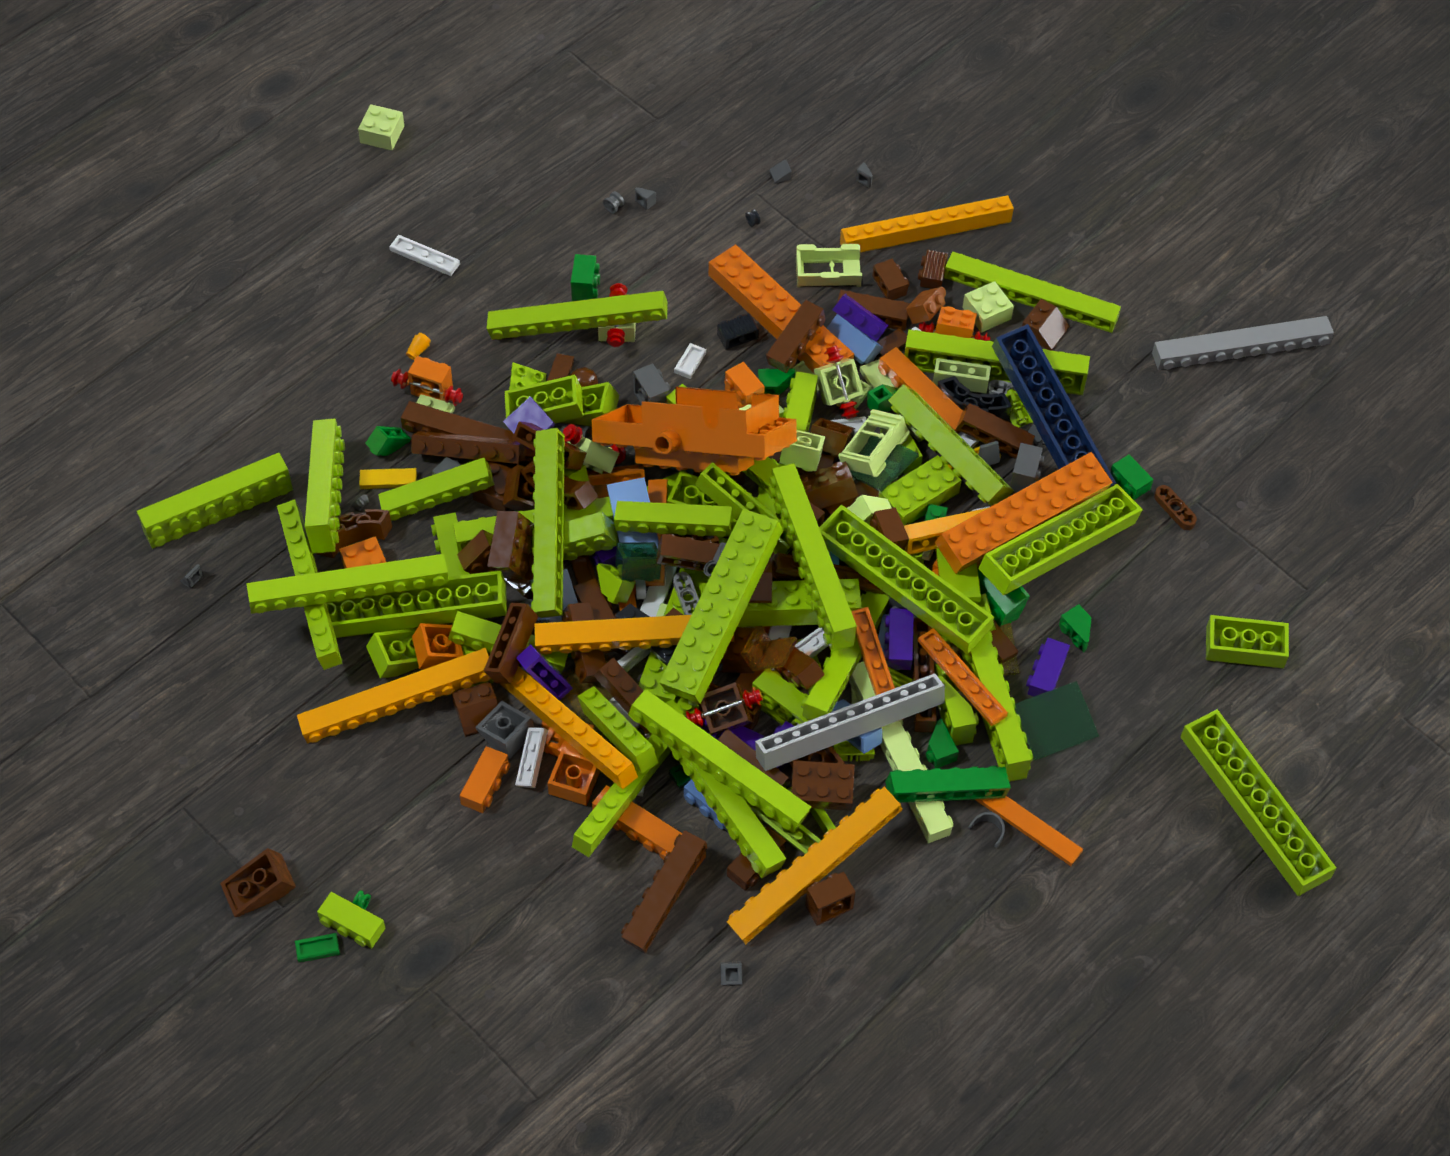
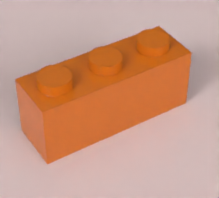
[460,746,510,813]

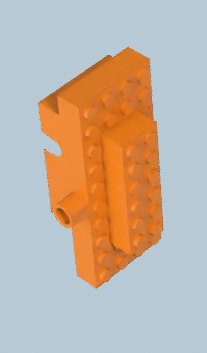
[592,387,797,475]

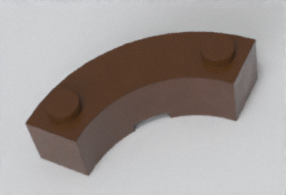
[521,461,598,510]
[316,509,393,558]

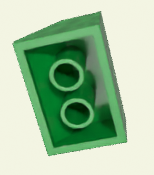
[978,569,1030,626]

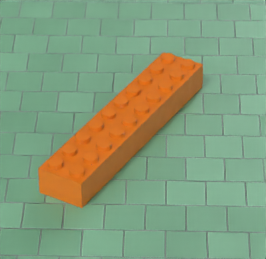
[708,244,854,374]
[935,452,1113,574]

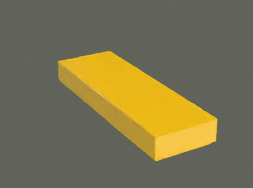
[359,468,417,489]

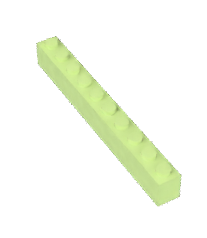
[849,662,953,843]

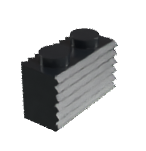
[717,313,759,349]

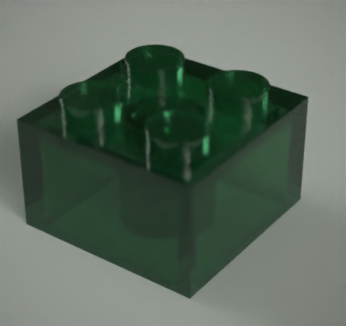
[616,542,661,582]

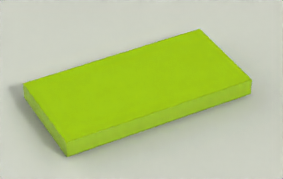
[936,548,981,602]

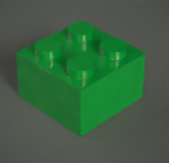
[571,254,600,301]

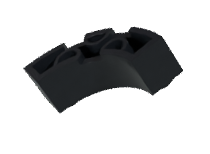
[937,376,1012,420]

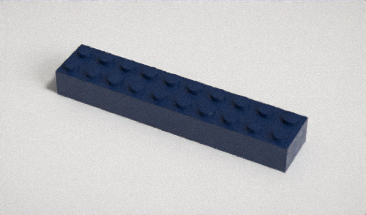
[992,324,1116,489]

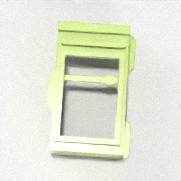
[796,244,862,287]
[838,409,910,477]

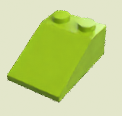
[559,382,619,427]
[366,628,419,678]
[938,676,979,745]

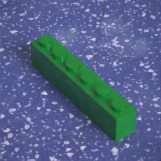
[885,766,1011,803]

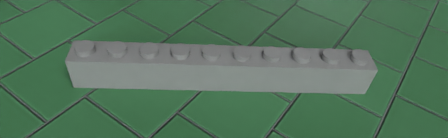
[1152,316,1334,370]
[755,673,945,771]

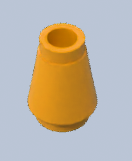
[406,332,431,360]

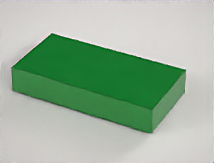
[295,933,340,963]

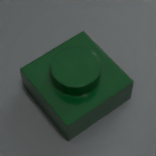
[669,764,691,789]

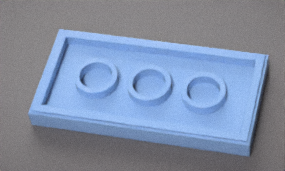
[607,477,659,560]

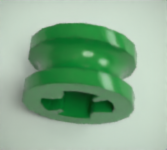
[353,890,371,910]

